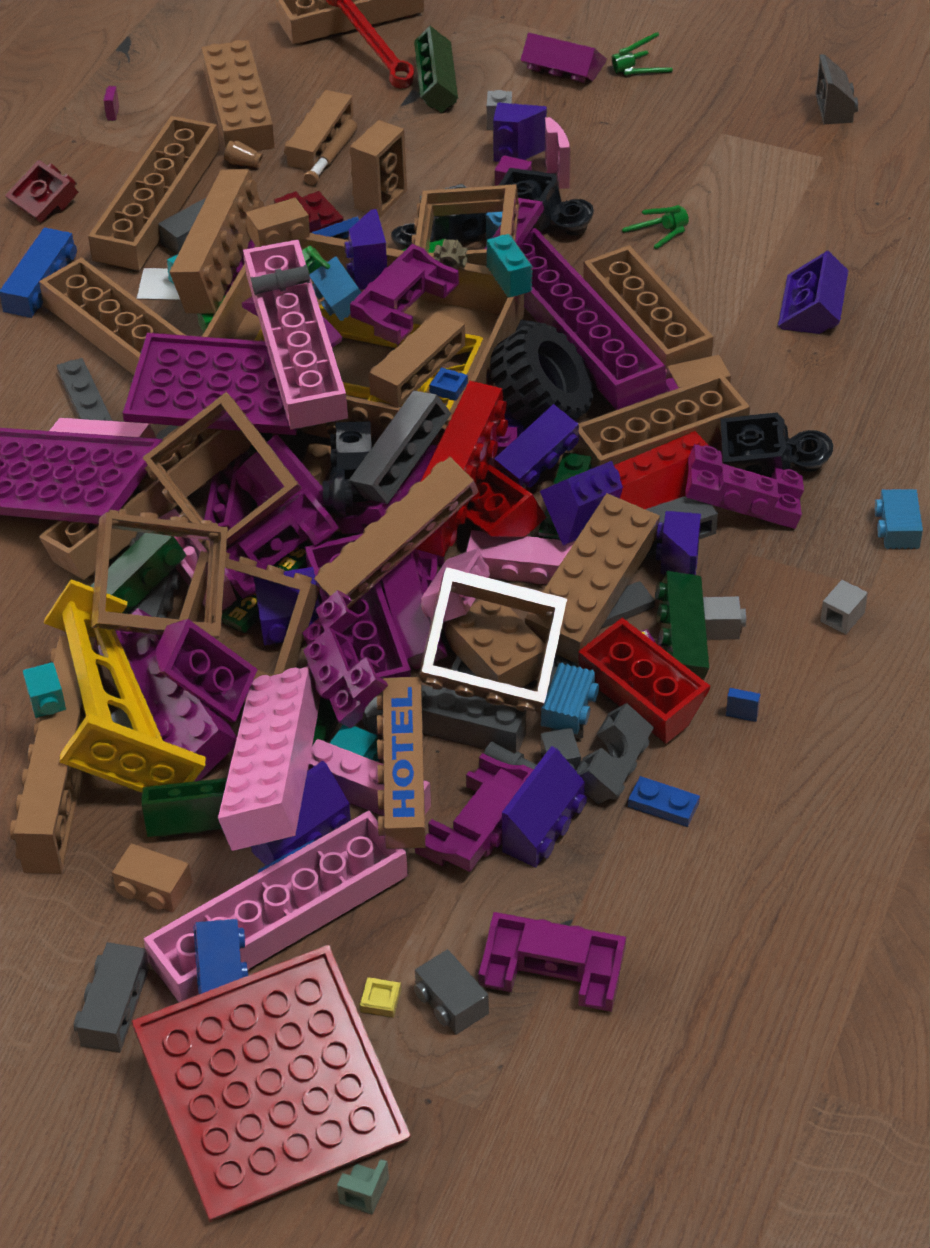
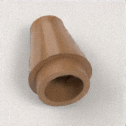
[224,140,263,168]

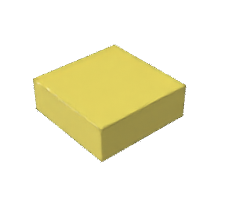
[360,977,401,1018]

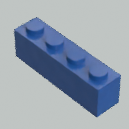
[0,227,77,318]
[193,919,248,995]

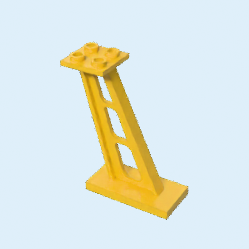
[44,579,206,793]

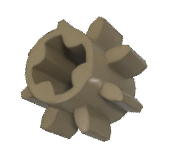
[434,239,467,270]

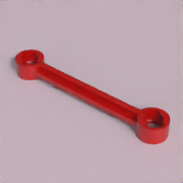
[326,0,414,89]

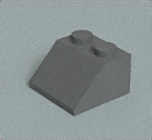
[816,54,858,124]

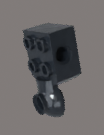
[499,168,594,235]
[391,184,488,250]
[720,412,834,478]
[322,421,372,517]

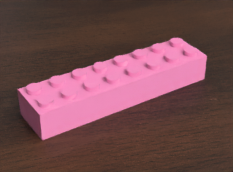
[243,240,348,430]
[218,666,321,851]
[143,811,408,1002]

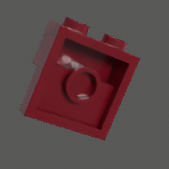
[5,160,79,223]
[274,191,344,233]

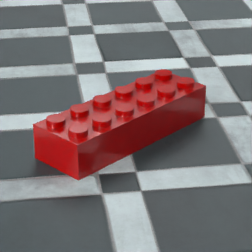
[416,380,508,557]

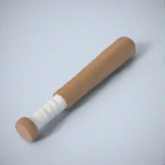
[304,119,358,186]

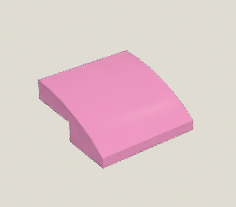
[545,117,570,189]

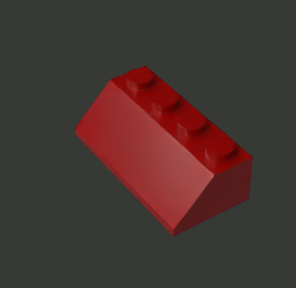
[614,431,709,509]
[466,464,547,537]
[578,617,710,744]

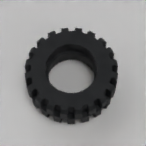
[490,323,593,428]

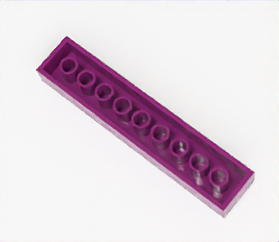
[520,228,667,410]

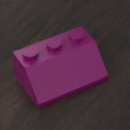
[520,32,607,83]
[234,434,328,516]
[155,619,258,722]

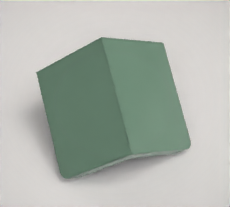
[337,1159,389,1215]

